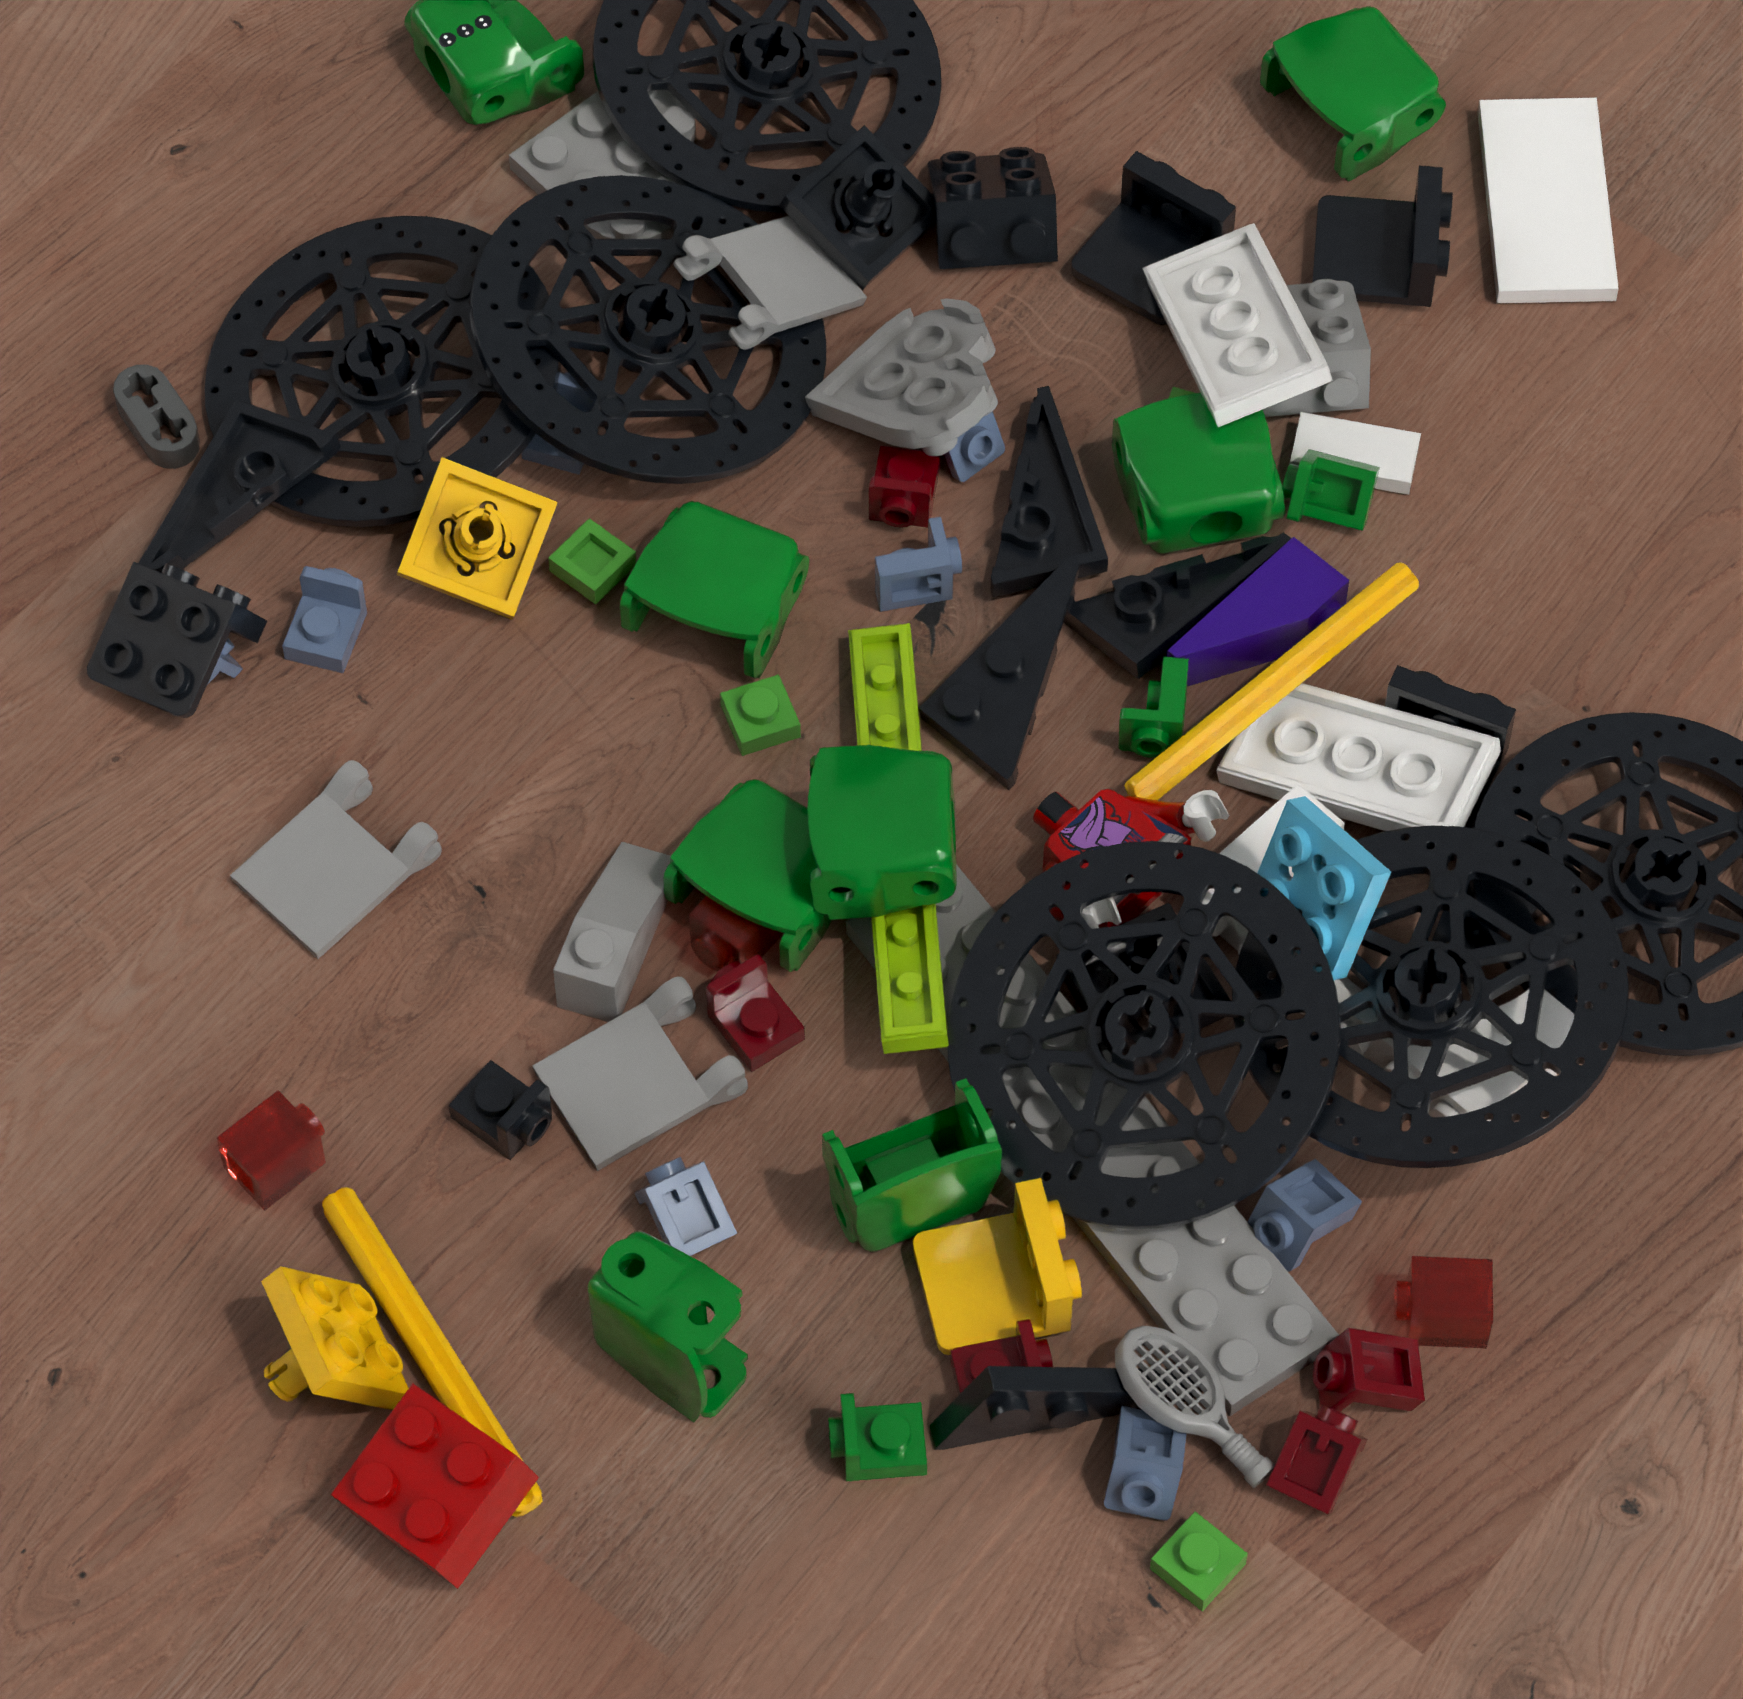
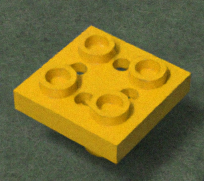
[397,457,558,620]
[261,1266,409,1410]

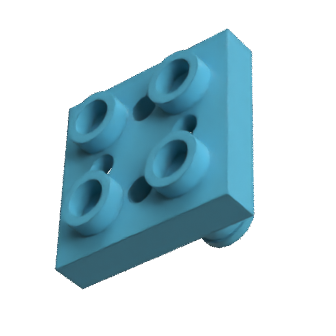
[1257,796,1391,980]

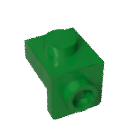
[1282,449,1380,531]

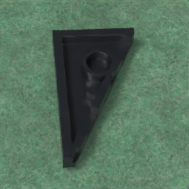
[990,386,1108,597]
[138,399,341,573]
[1063,532,1291,679]
[919,558,1080,790]
[929,1366,1195,1450]

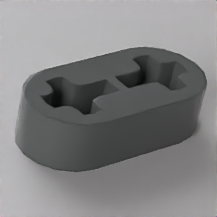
[113,365,200,469]

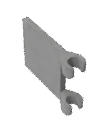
[673,216,867,350]
[230,760,442,959]
[532,977,748,1171]

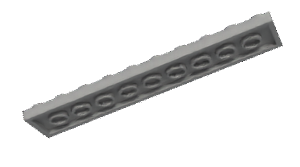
[846,864,1339,1416]

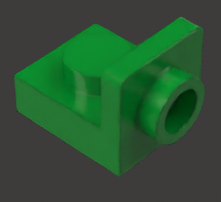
[1118,657,1189,758]
[828,1393,927,1482]

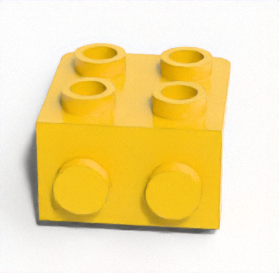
[913,1178,1082,1355]

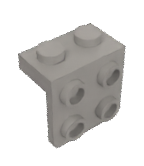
[1263,279,1371,417]

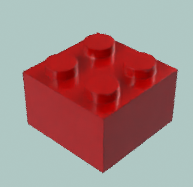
[331,1383,539,1589]

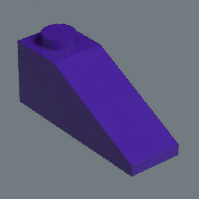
[1167,537,1349,687]

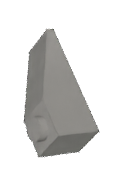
[553,842,671,1022]

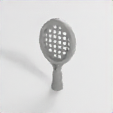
[1115,1325,1275,1489]

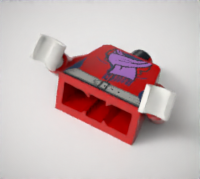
[1033,789,1230,929]

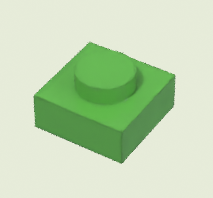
[548,518,636,604]
[720,674,801,756]
[1150,1511,1248,1611]

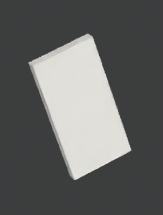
[1478,98,1619,303]
[1142,223,1333,427]
[1217,683,1501,831]

